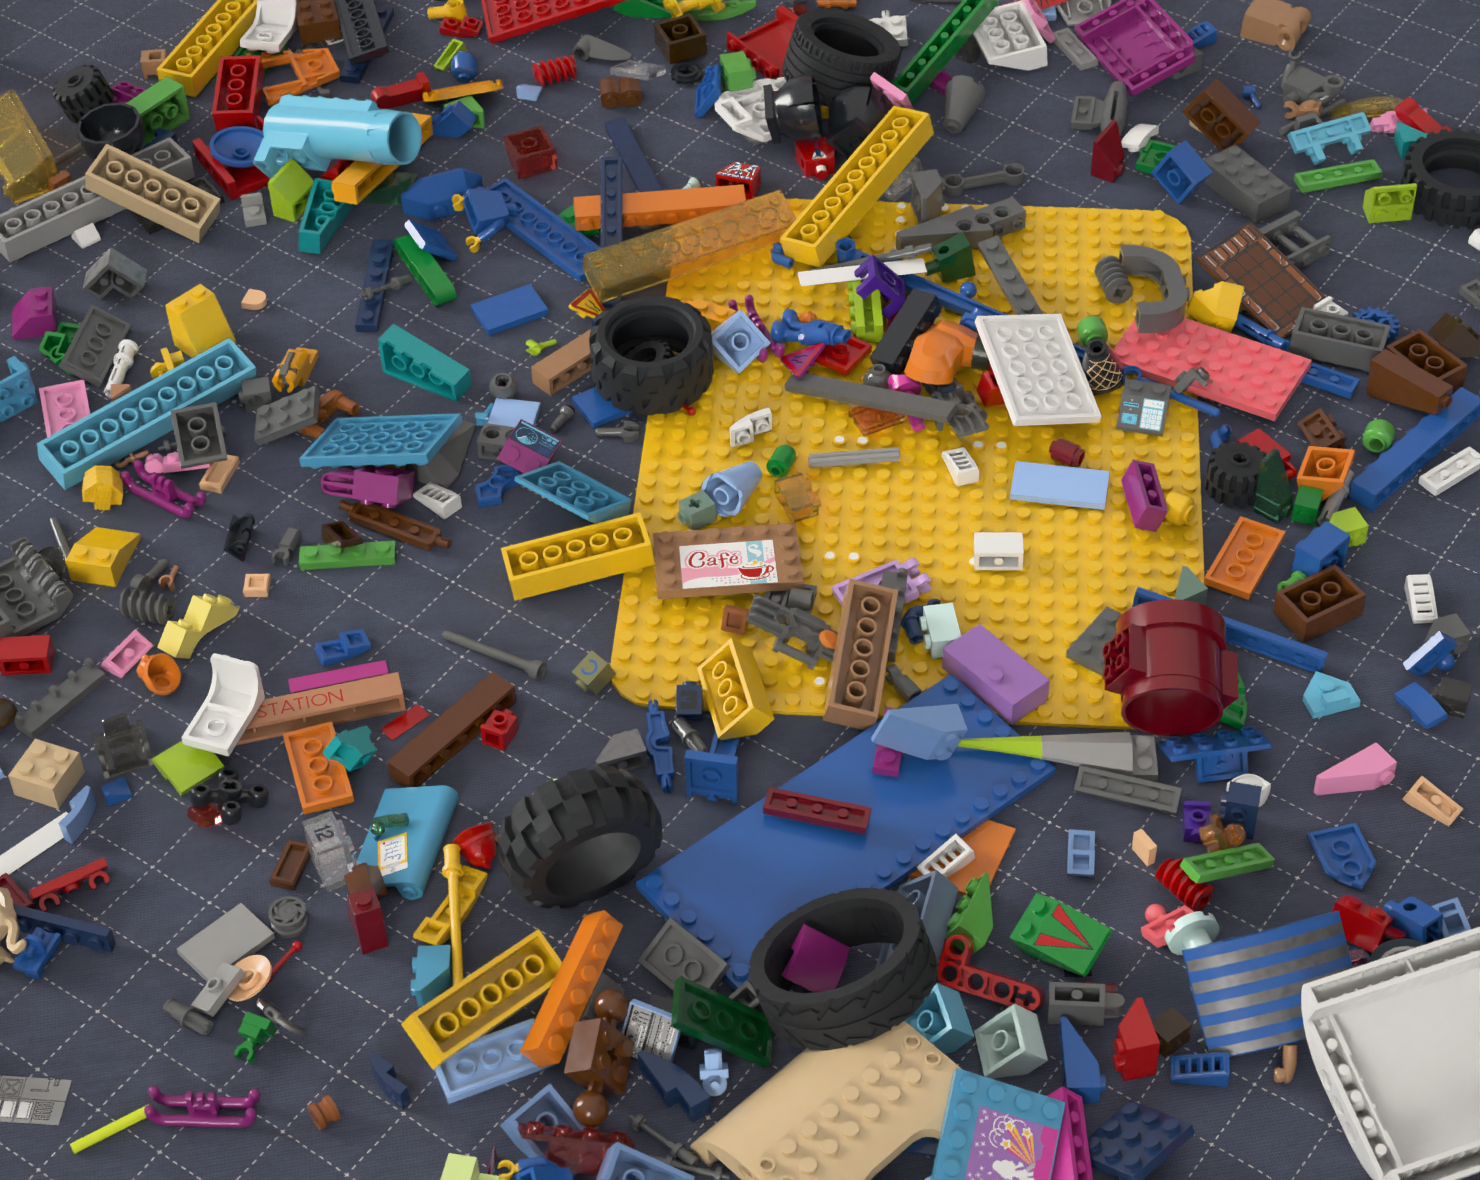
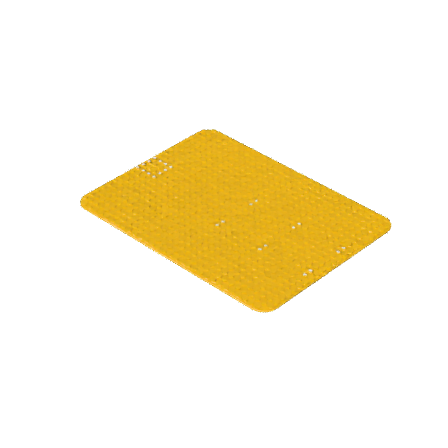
[610,197,1204,730]

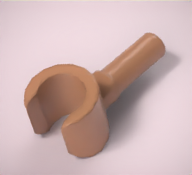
[159,565,179,591]

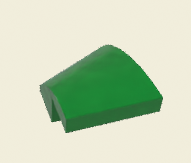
[38,322,80,376]

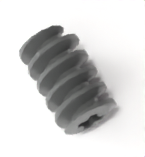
[1094,256,1133,304]
[120,588,176,625]

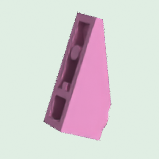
[1314,743,1397,795]

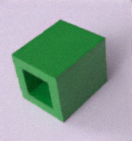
[1291,485,1324,526]

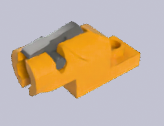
[272,347,319,393]

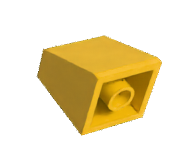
[165,284,236,358]

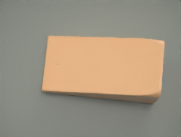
[1402,776,1463,826]

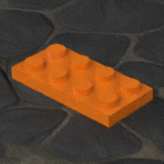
[1203,516,1285,600]
[282,721,354,815]

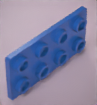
[1159,726,1272,783]

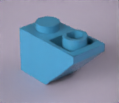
[411,945,452,1007]

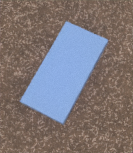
[1010,461,1110,510]
[434,1018,554,1104]

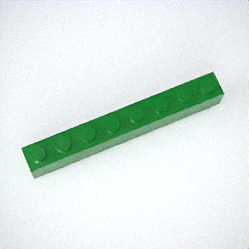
[892,0,998,105]

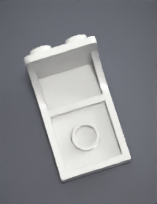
[240,0,297,53]
[181,653,265,757]

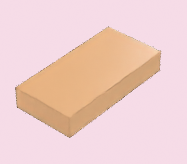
[199,454,240,494]

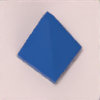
[100,777,133,806]

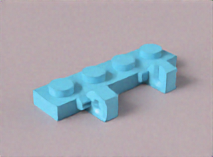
[1287,112,1372,166]

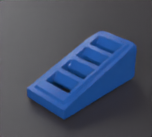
[1185,21,1217,49]
[1171,1052,1229,1087]

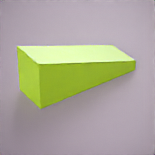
[433,38,467,72]

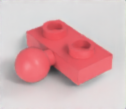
[1141,904,1194,948]

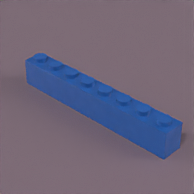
[1349,387,1480,512]

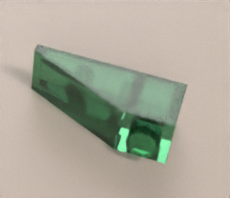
[359,172,418,206]
[1254,448,1293,524]

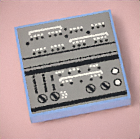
[622,999,681,1063]

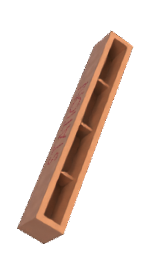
[236,672,406,745]

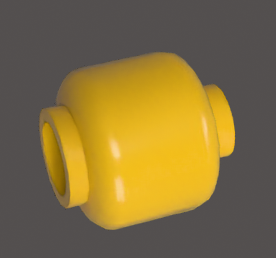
[1164,491,1196,526]

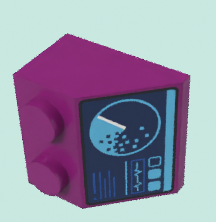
[497,419,562,473]

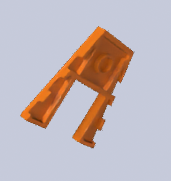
[245,48,340,106]

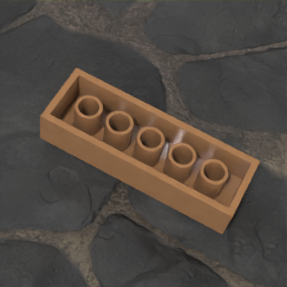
[822,579,898,730]

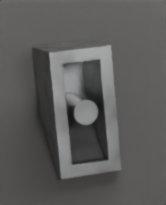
[596,729,648,772]

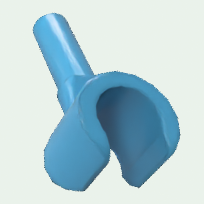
[475,403,494,426]

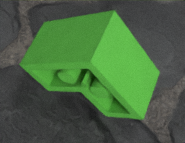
[720,51,756,92]

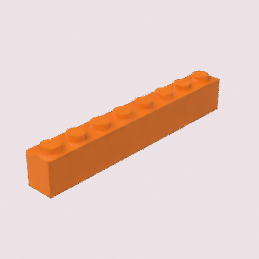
[573,185,746,231]

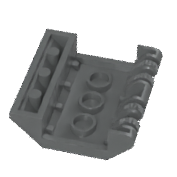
[0,537,73,637]

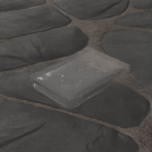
[610,60,666,81]

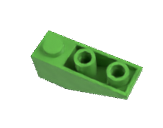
[945,872,993,955]

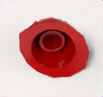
[451,822,497,870]

